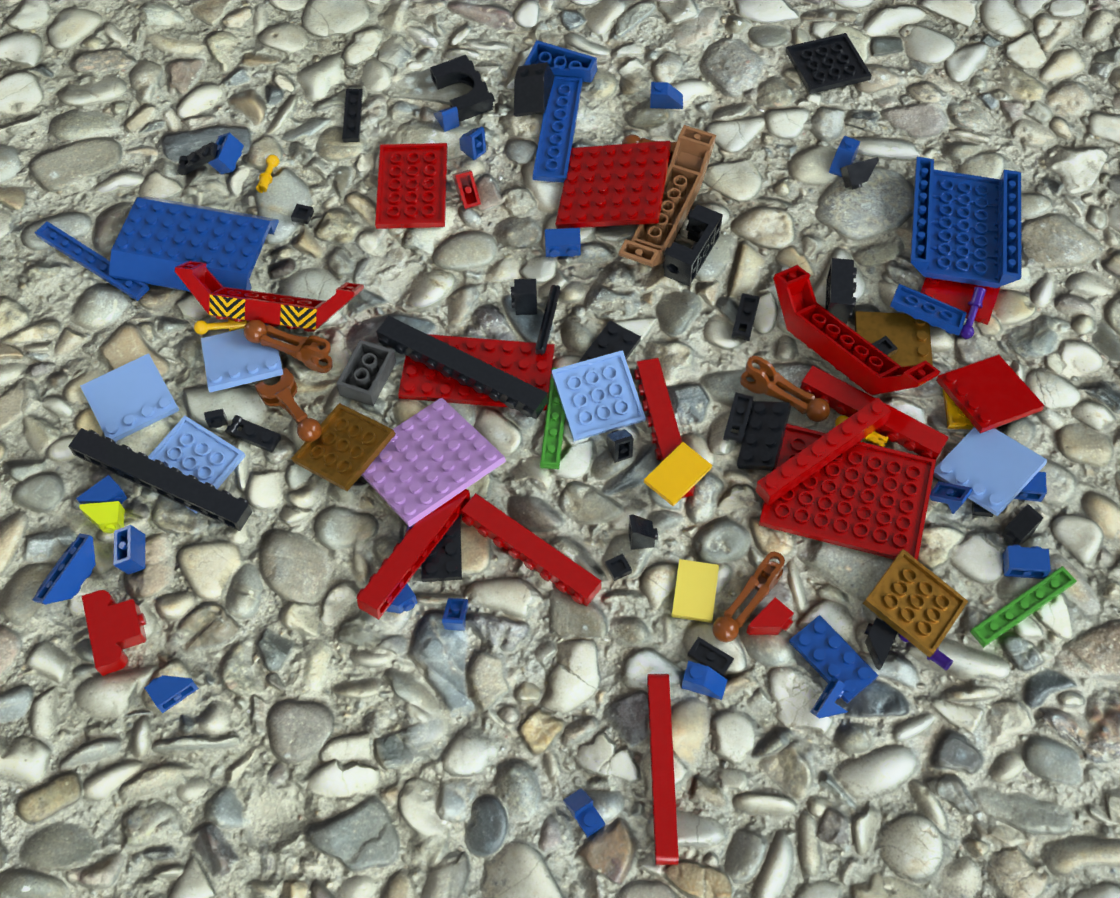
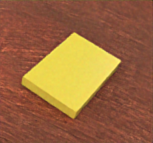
[671,559,719,623]

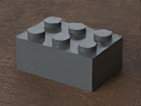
[336,340,396,407]

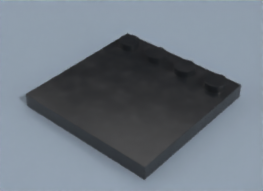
[786,33,872,94]

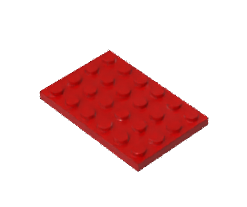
[375,143,448,229]

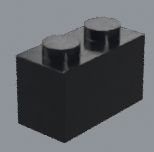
[511,279,537,315]

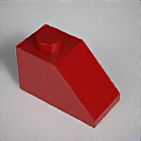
[452,170,481,209]
[746,597,794,635]

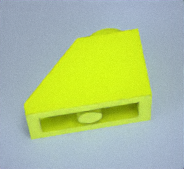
[79,501,125,533]

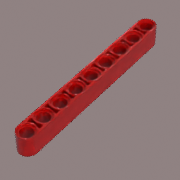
[647,674,679,865]

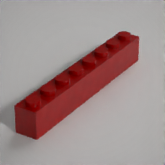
[634,358,695,498]
[800,366,949,460]
[756,398,891,506]
[356,489,470,620]
[461,493,602,606]

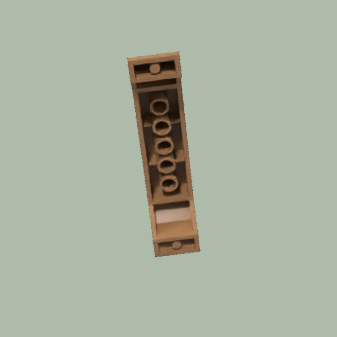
[618,125,716,267]

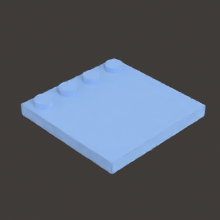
[201,323,284,393]
[551,350,646,441]
[80,353,180,442]
[148,416,245,514]
[933,427,1047,516]

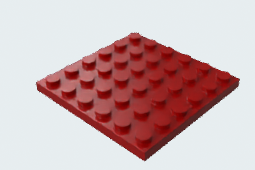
[555,140,671,229]

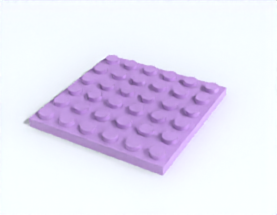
[362,398,506,527]

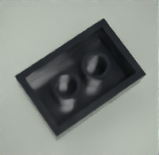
[825,258,857,325]

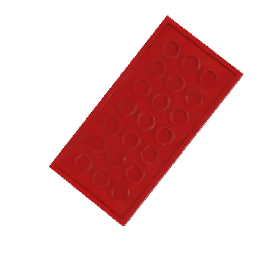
[398,334,555,411]

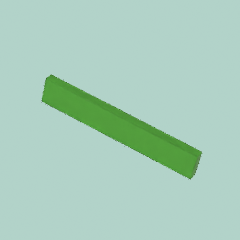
[540,368,565,469]
[970,566,1077,648]

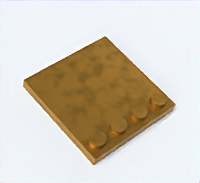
[854,311,933,380]
[291,403,396,492]
[862,549,968,658]

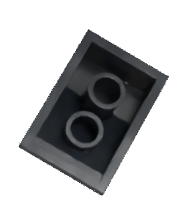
[514,62,555,117]

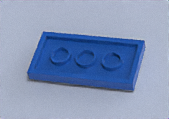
[890,284,967,336]
[789,615,879,703]

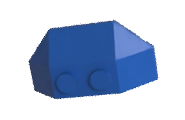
[32,533,96,605]

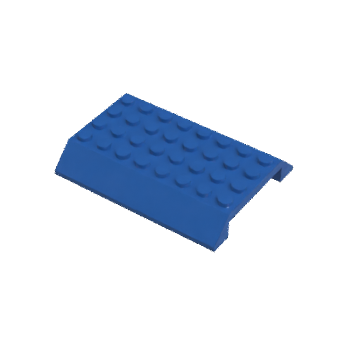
[910,157,1022,288]
[109,196,279,292]

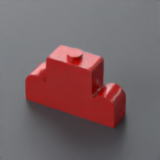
[82,590,147,676]

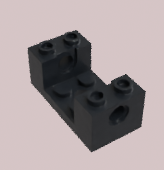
[663,204,723,287]

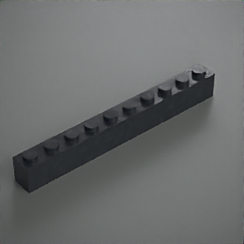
[376,315,548,419]
[68,428,252,531]

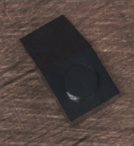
[840,157,879,190]
[607,429,634,463]
[1001,504,1043,545]
[628,515,658,550]
[864,617,898,670]

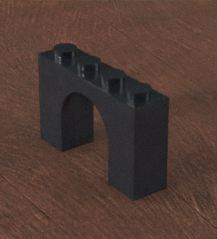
[430,55,495,122]

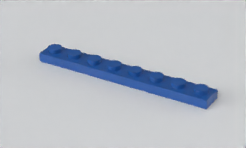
[34,221,150,301]

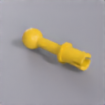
[256,155,279,193]
[194,318,248,335]
[835,415,888,447]

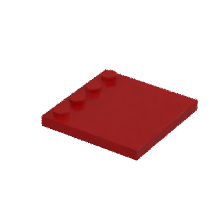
[920,277,1000,325]
[936,354,1045,433]

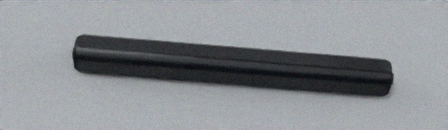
[535,285,560,355]

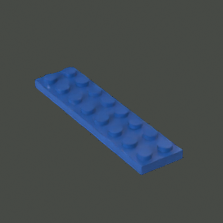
[533,76,583,183]

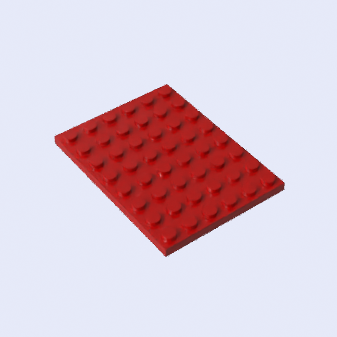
[759,424,936,560]

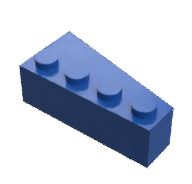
[524,40,597,83]

